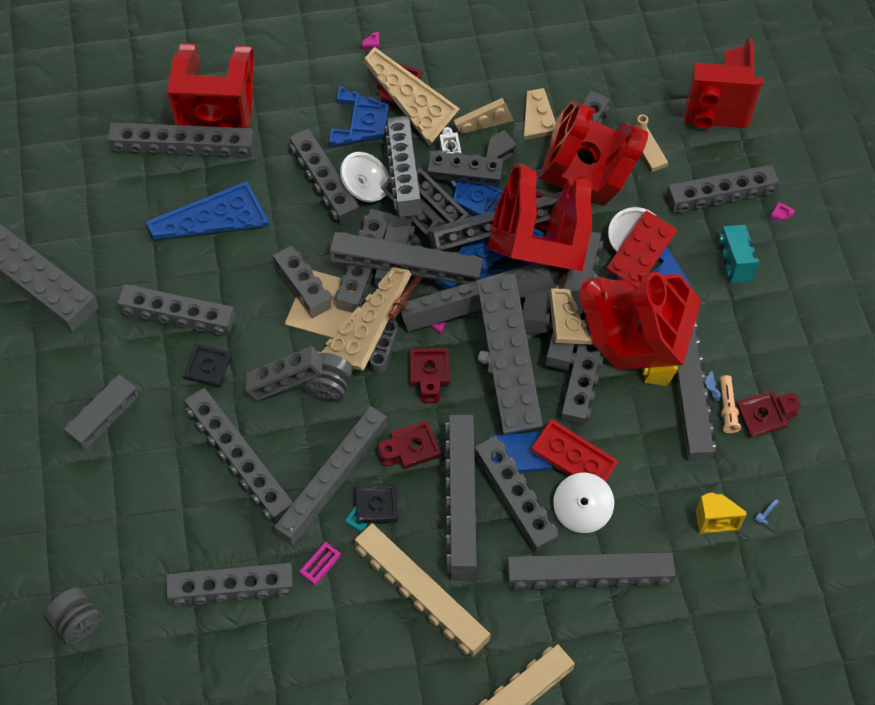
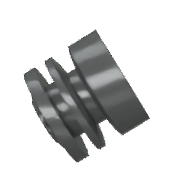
[305,353,353,402]
[45,587,102,644]

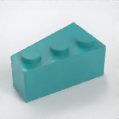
[719,225,759,283]

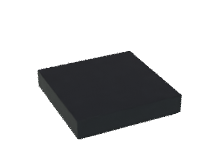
[183,343,232,388]
[354,484,398,523]

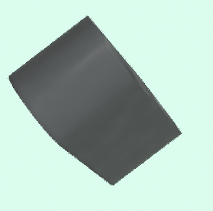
[369,318,398,375]

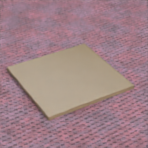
[285,270,369,339]

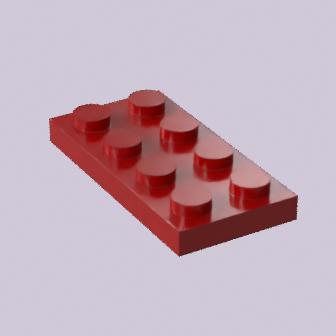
[606,210,678,289]
[530,419,619,482]

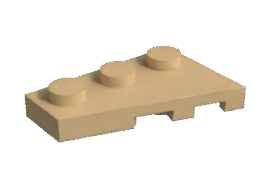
[524,88,556,140]
[454,98,514,134]
[549,288,593,345]

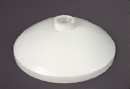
[340,152,389,202]
[608,207,656,252]
[554,473,614,533]

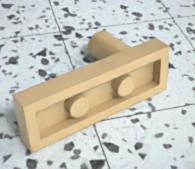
[635,115,668,172]

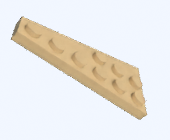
[363,47,460,146]
[318,267,411,371]

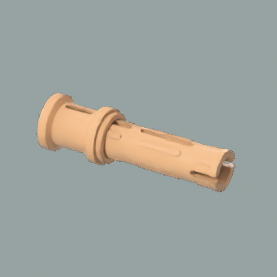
[719,375,741,433]

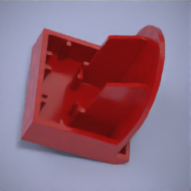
[684,38,764,129]

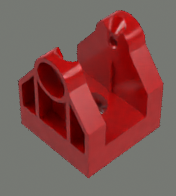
[168,43,254,129]
[539,100,648,206]
[487,164,592,271]
[580,272,701,370]

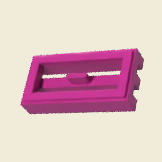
[299,542,341,586]

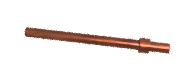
[388,276,423,319]

